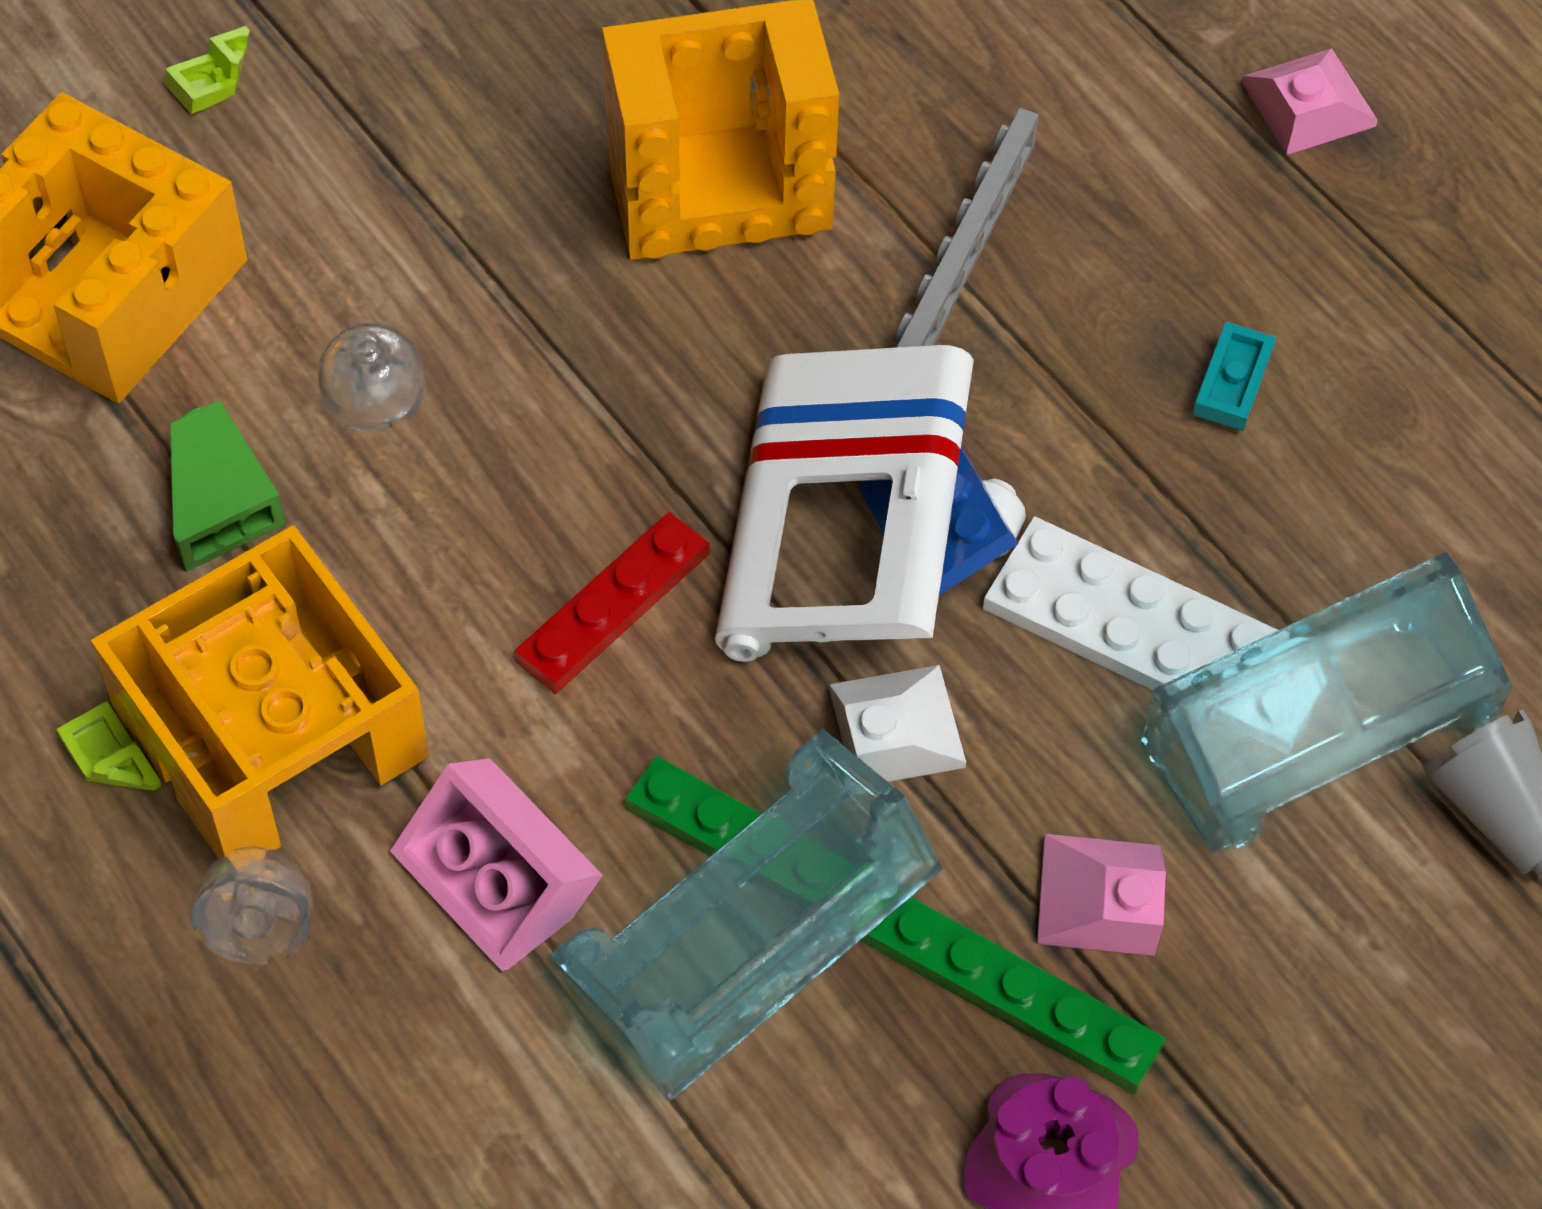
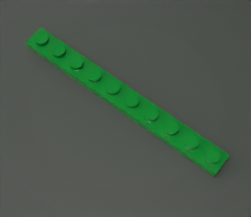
[625,755,1166,1095]

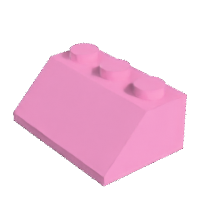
[390,758,603,971]

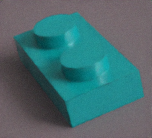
[1192,322,1277,431]

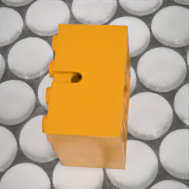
[602,0,840,260]
[0,92,248,404]
[90,525,430,877]

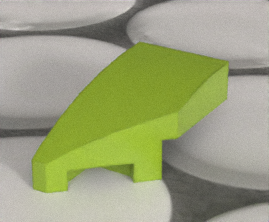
[164,26,250,114]
[56,701,161,791]

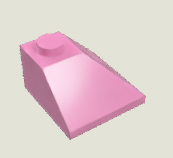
[1241,48,1378,155]
[1037,834,1166,956]

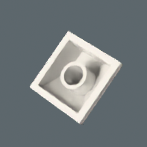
[829,665,966,788]

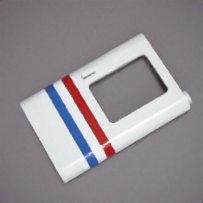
[715,345,974,662]

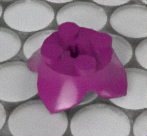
[964,1073,1139,1209]

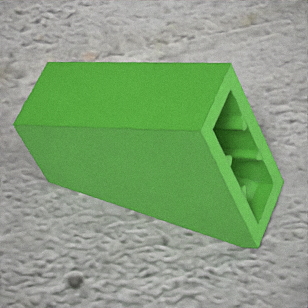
[170,400,285,572]

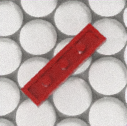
[514,511,710,695]

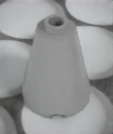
[1423,709,1542,879]

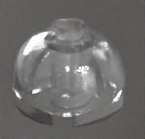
[318,323,426,432]
[191,846,314,965]

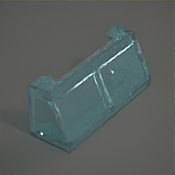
[1141,552,1512,853]
[549,728,943,1101]

